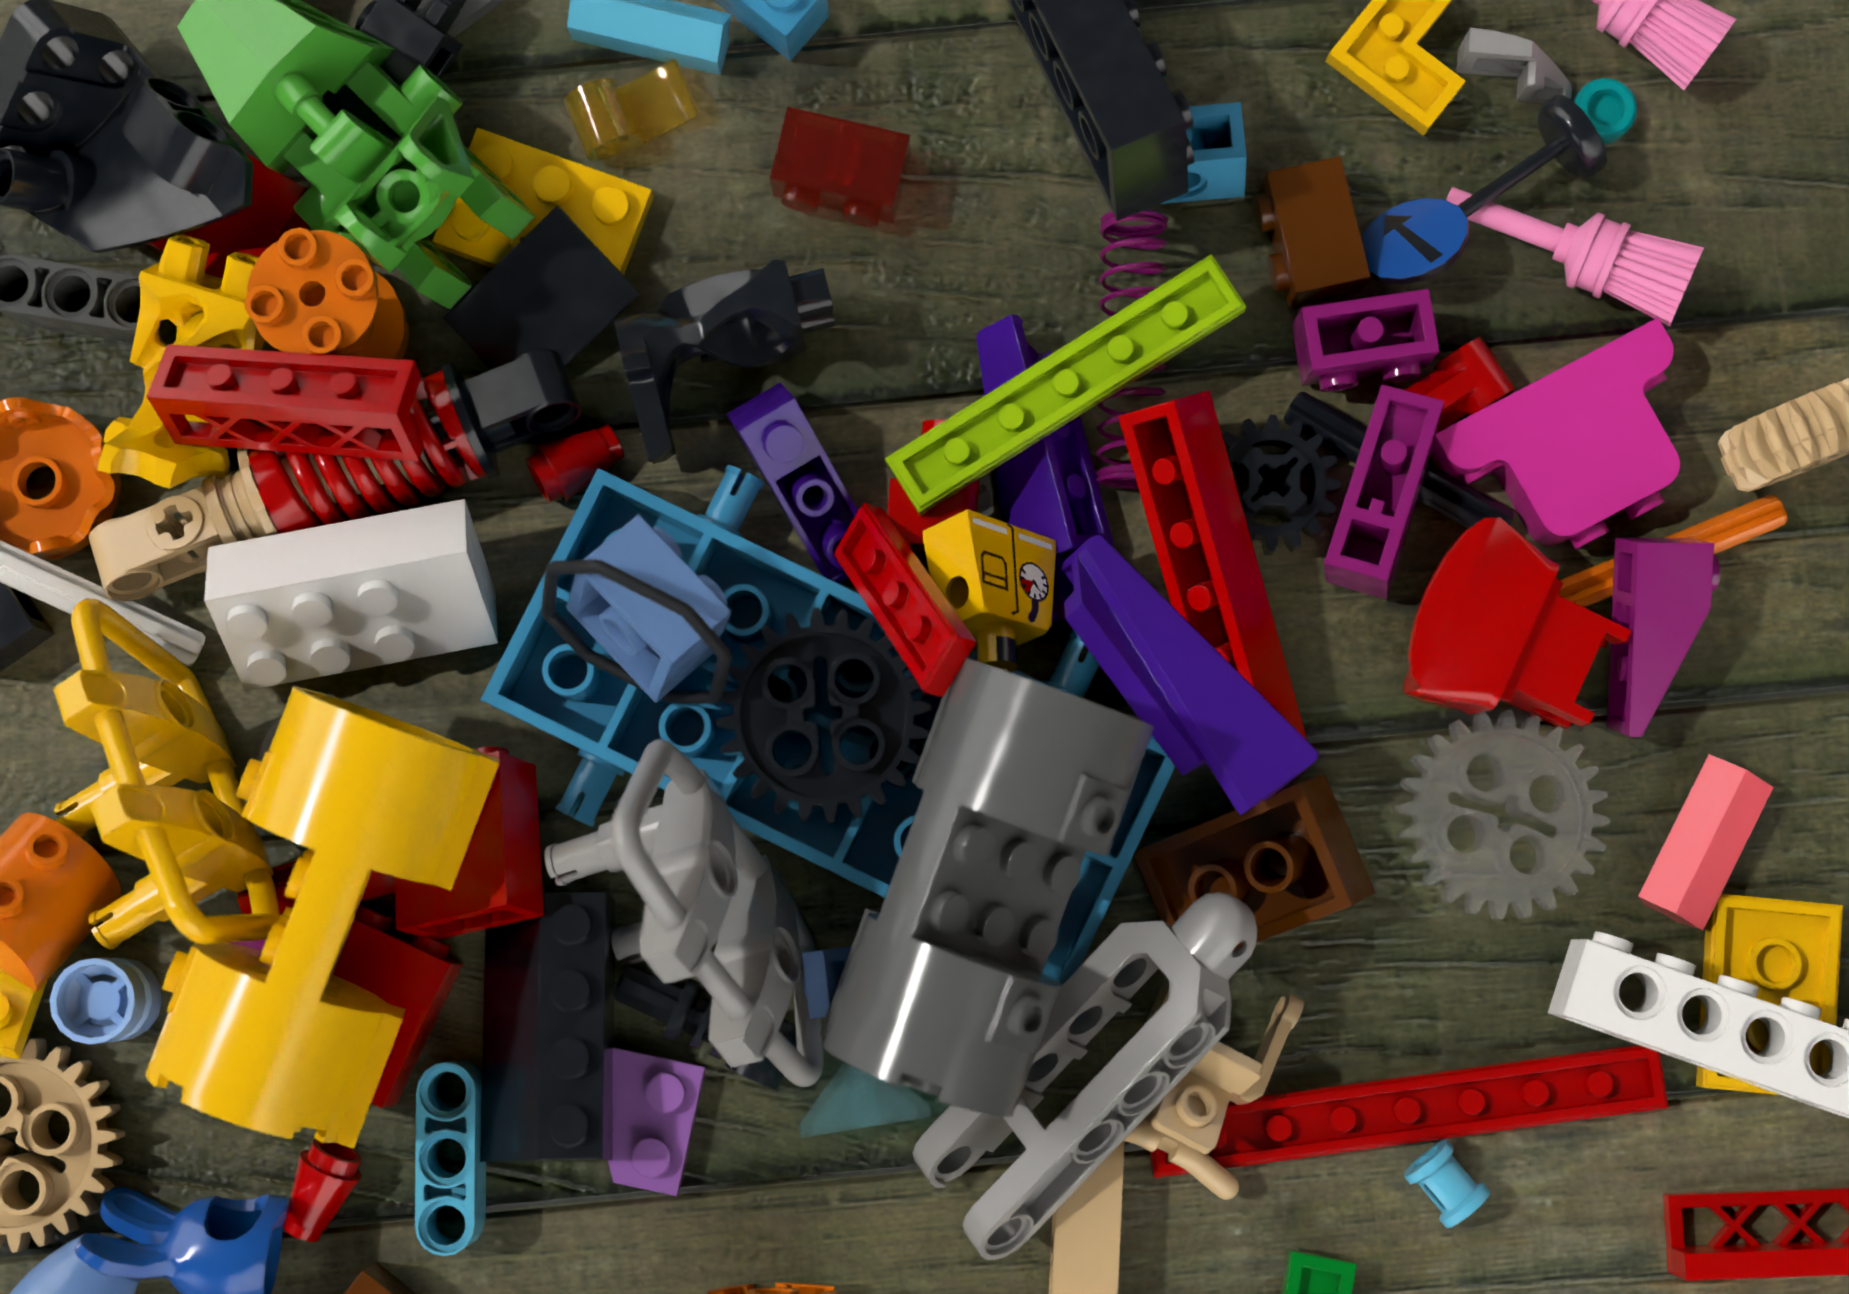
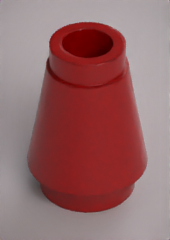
[525,424,625,504]
[283,1139,362,1242]

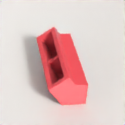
[1638,754,1774,930]

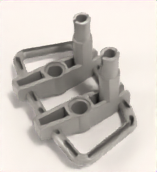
[545,739,824,1087]

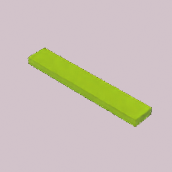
[885,254,1246,515]

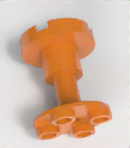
[245,228,409,359]

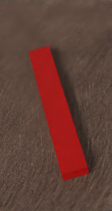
[1145,1044,1669,1178]

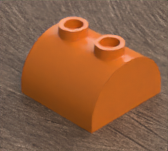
[0,812,122,993]

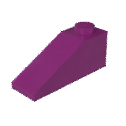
[1324,384,1444,600]
[1607,538,1720,737]

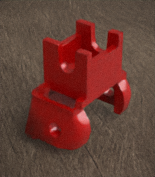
[1402,517,1632,729]

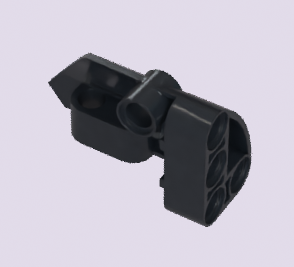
[0,0,253,253]

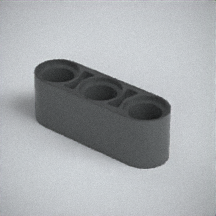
[0,255,176,343]

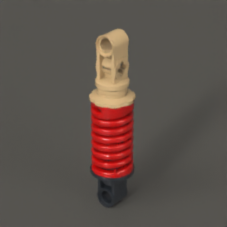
[89,349,581,602]

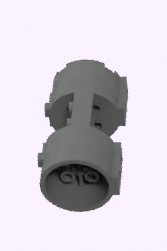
[820,658,1154,1117]

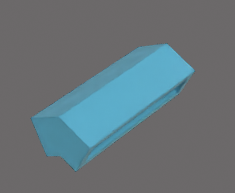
[567,0,731,75]

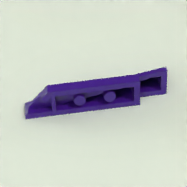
[976,314,1114,630]
[1060,535,1319,815]

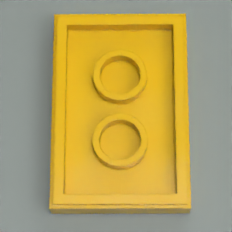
[1696,894,1843,1095]

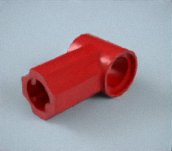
[1405,336,1516,433]

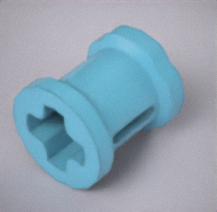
[1403,1139,1491,1228]

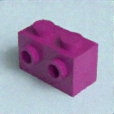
[1291,289,1440,392]

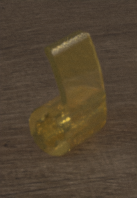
[563,59,697,161]

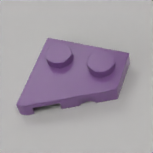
[608,1047,707,1196]

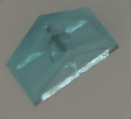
[799,1062,931,1138]

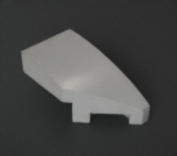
[1456,27,1572,104]

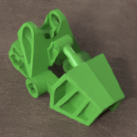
[177,0,536,309]

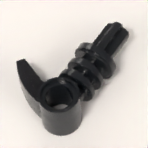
[614,966,797,1090]

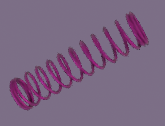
[1096,209,1168,489]

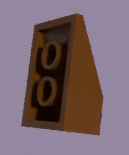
[1133,773,1376,952]

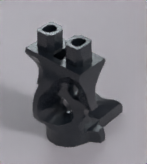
[615,260,835,464]

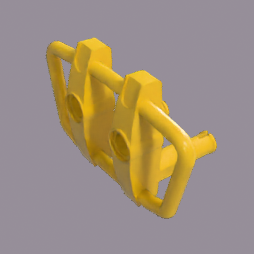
[54,599,280,949]

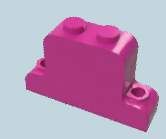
[1429,318,1680,550]

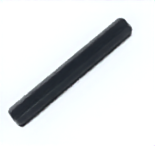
[1284,392,1514,529]

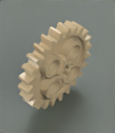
[0,1038,125,1253]

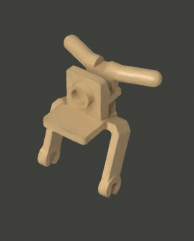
[1123,977,1304,1200]

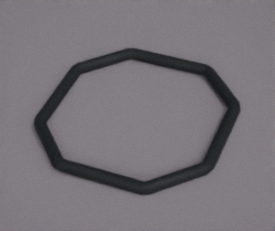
[541,559,732,704]

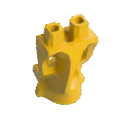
[97,234,265,489]

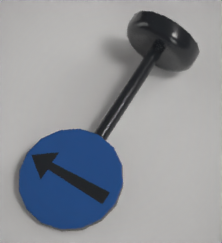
[1361,94,1607,285]

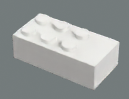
[204,499,498,691]

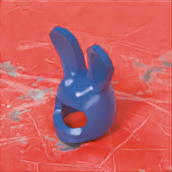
[75,1187,289,1294]

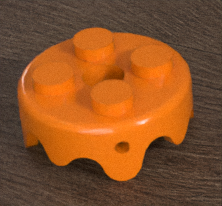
[0,397,121,561]

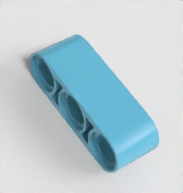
[415,1059,486,1256]

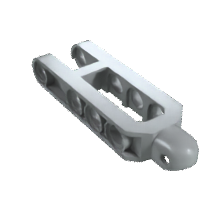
[913,892,1257,1260]

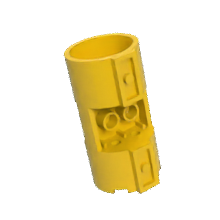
[145,686,500,1148]

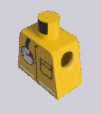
[923,509,1056,672]

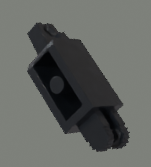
[314,0,467,140]

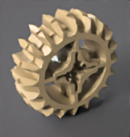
[1718,378,1849,492]

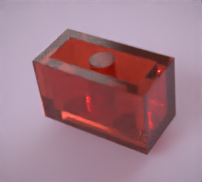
[770,107,911,227]

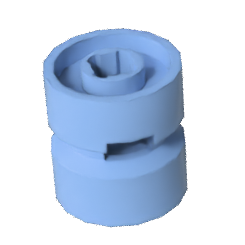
[50,957,163,1045]

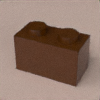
[1253,156,1371,308]

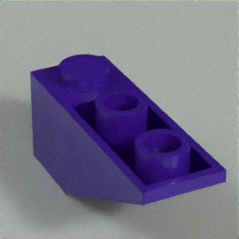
[726,382,858,584]

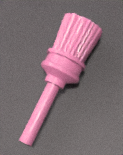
[1591,0,1736,91]
[1446,187,1704,327]

